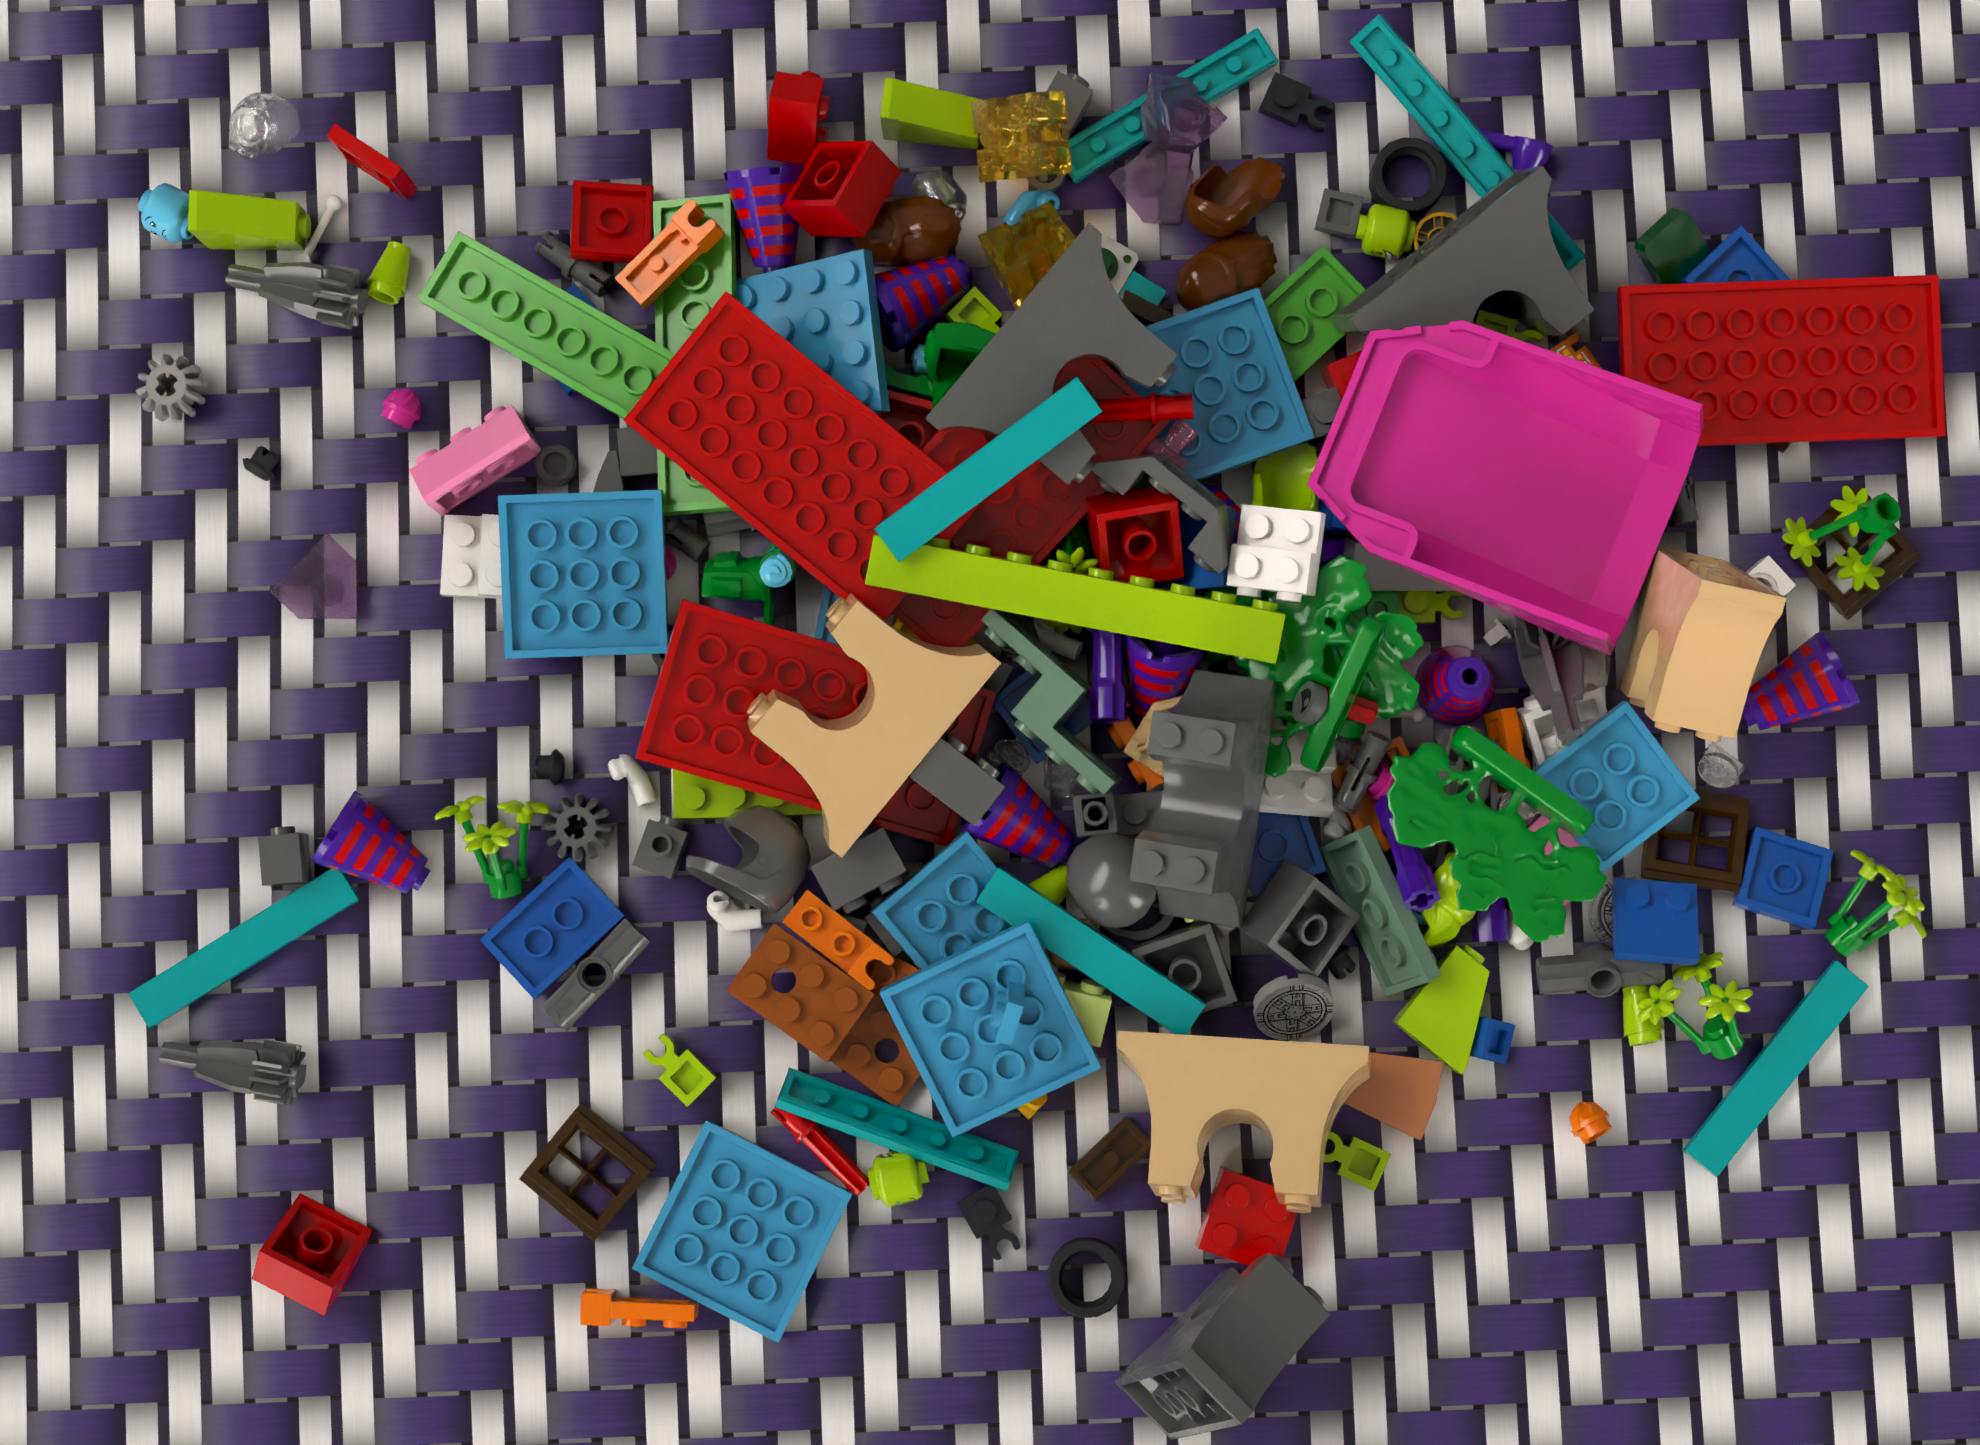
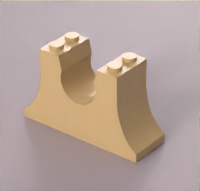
[1620,546,1786,742]
[747,593,1001,858]
[1116,1031,1371,1213]

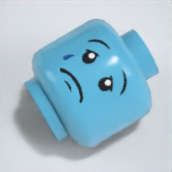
[138,183,194,243]

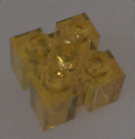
[971,91,1072,183]
[978,201,1076,309]

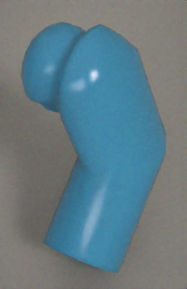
[1002,189,1060,233]

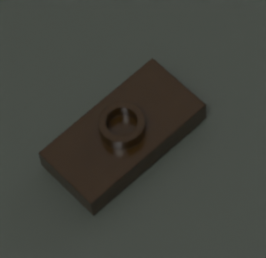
[1067,1115,1151,1202]

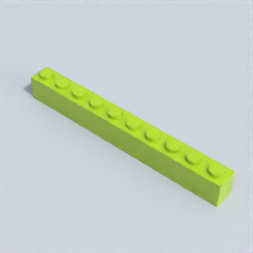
[865,534,1286,664]

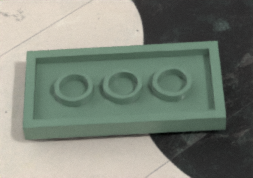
[1319,825,1441,996]

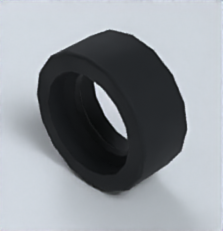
[1369,137,1447,218]
[1048,1237,1126,1318]

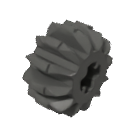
[543,793,614,863]

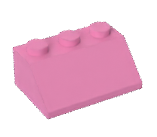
[409,405,542,516]

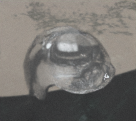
[229,92,300,159]

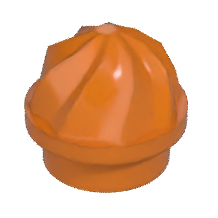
[1569,1102,1612,1144]

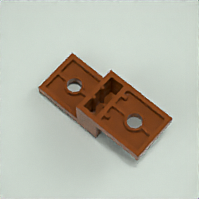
[726,923,920,1107]

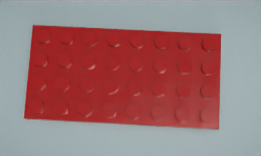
[1617,275,1945,447]
[623,291,983,621]
[892,357,1169,647]
[635,599,997,846]

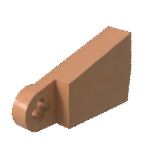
[1344,1052,1443,1141]

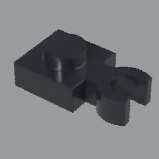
[1258,72,1334,132]
[957,1185,1020,1261]

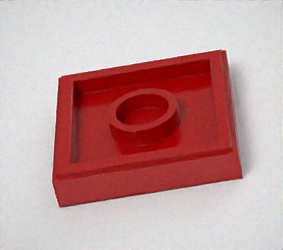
[327,123,417,199]
[570,180,654,263]

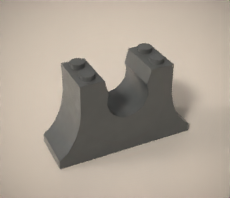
[1329,166,1595,337]
[925,223,1178,484]
[1129,670,1278,927]
[1114,1252,1330,1440]

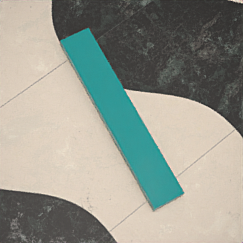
[1053,27,1278,185]
[874,376,1103,562]
[976,866,1206,1035]
[128,869,361,1028]
[1682,960,1869,1177]
[775,1067,1019,1191]

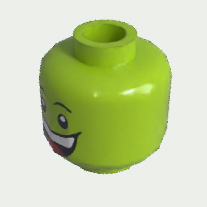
[1355,204,1416,260]
[867,1151,930,1207]

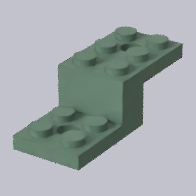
[981,609,1123,795]

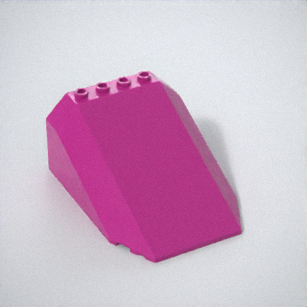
[1307,320,1704,655]

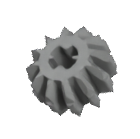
[135,354,208,423]

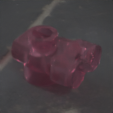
[1140,419,1198,469]

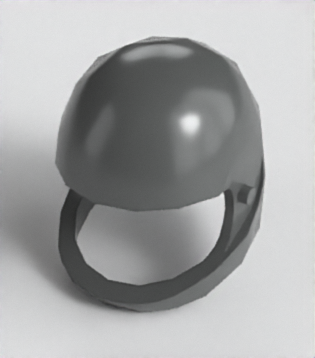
[686,805,811,914]
[1066,833,1175,940]

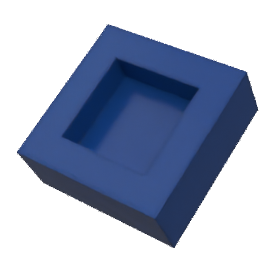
[1470,1016,1515,1064]

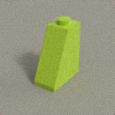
[880,78,989,149]
[188,190,311,250]
[1392,945,1490,1075]

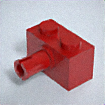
[767,71,830,165]

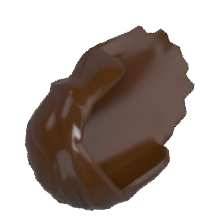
[1184,157,1285,239]
[852,195,962,267]
[1175,231,1277,312]

